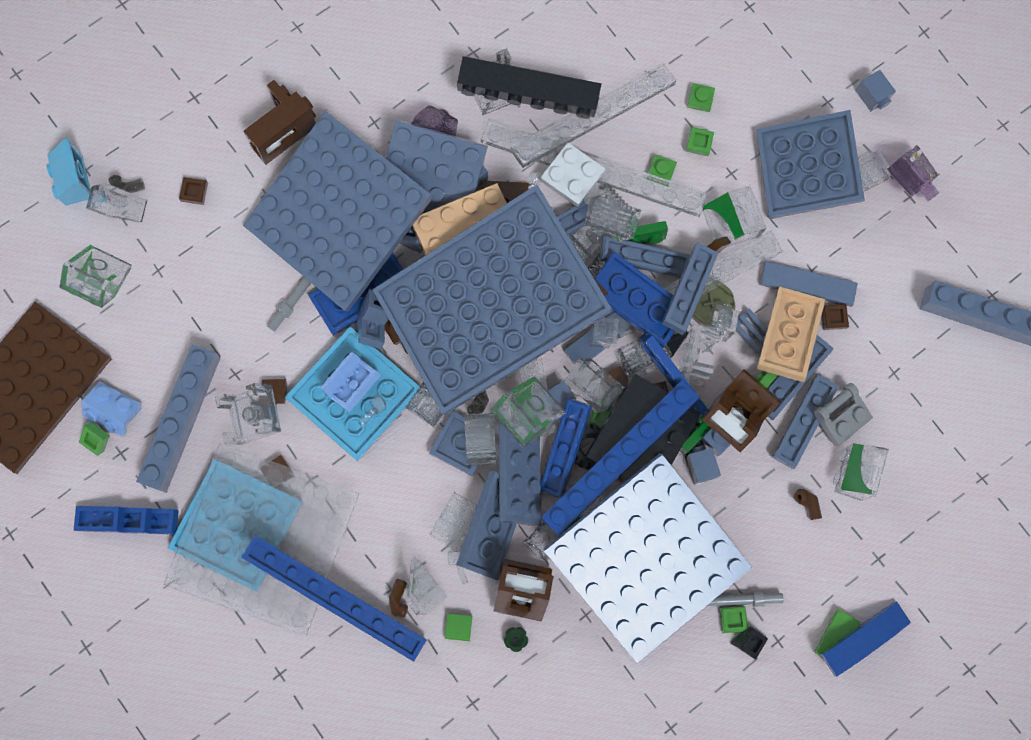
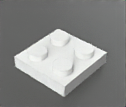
[540,143,606,207]

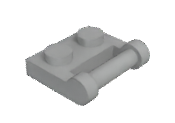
[814,383,873,446]

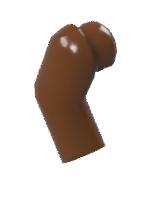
[794,489,822,520]
[389,579,408,618]

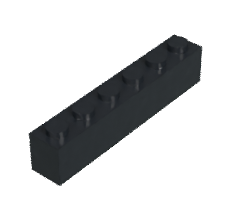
[457,56,602,119]

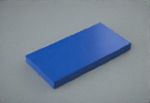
[308,252,404,336]
[594,252,675,348]

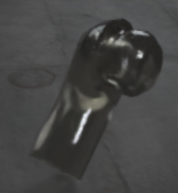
[108,175,145,195]
[467,390,489,417]

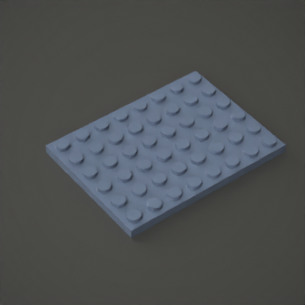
[373,185,614,415]

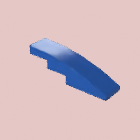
[73,506,179,535]
[820,601,911,677]

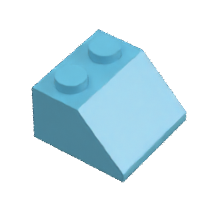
[46,139,93,206]

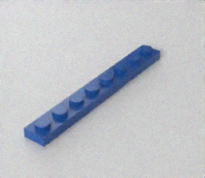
[541,380,700,536]
[241,535,427,662]

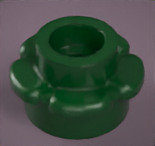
[504,627,528,652]

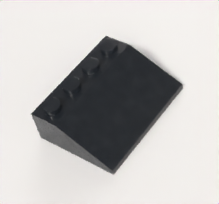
[585,373,701,483]

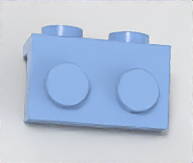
[321,352,381,413]
[82,382,141,437]

